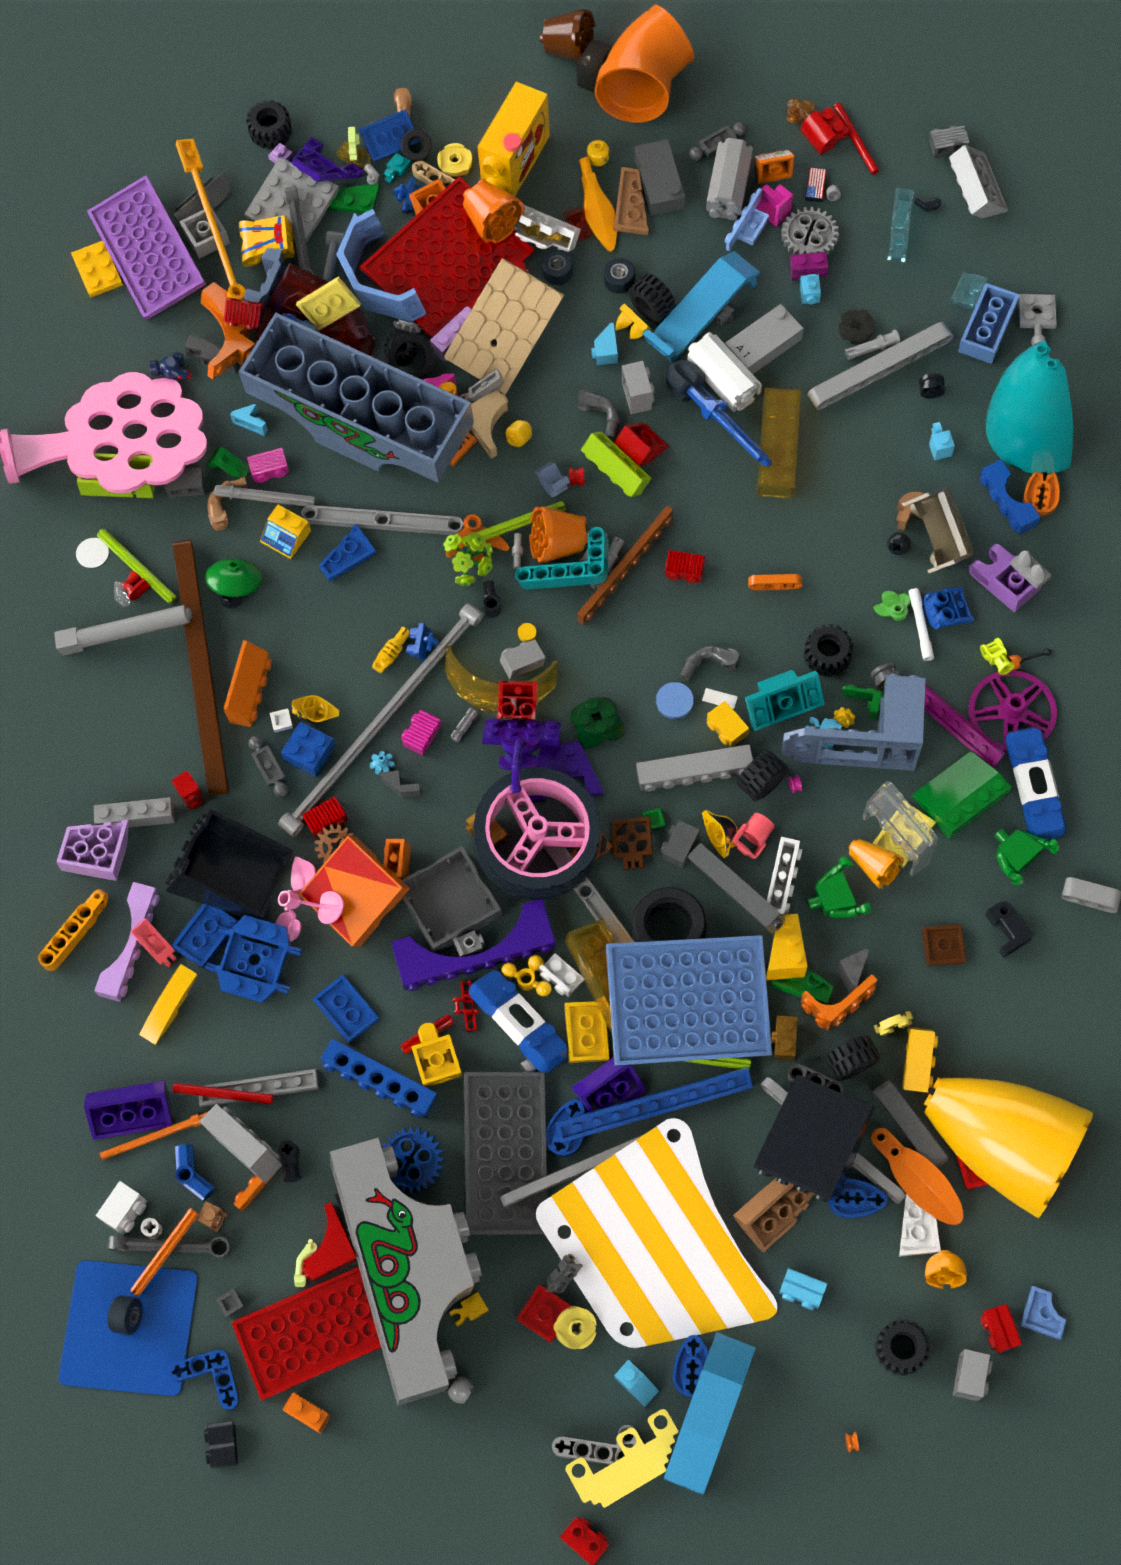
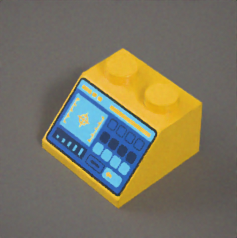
[260,504,311,559]

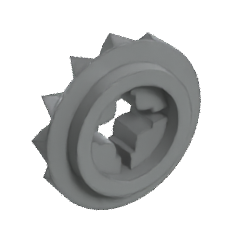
[394,319,422,333]

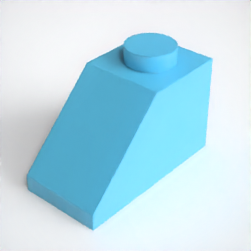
[591,323,618,365]
[614,1360,659,1407]

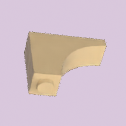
[470,389,508,459]

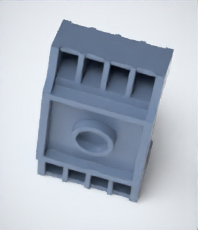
[244,248,287,324]

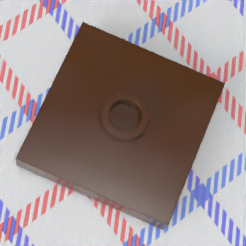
[921,924,966,967]

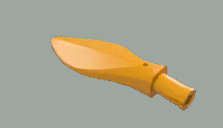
[579,157,617,252]

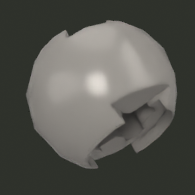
[448,1377,474,1404]

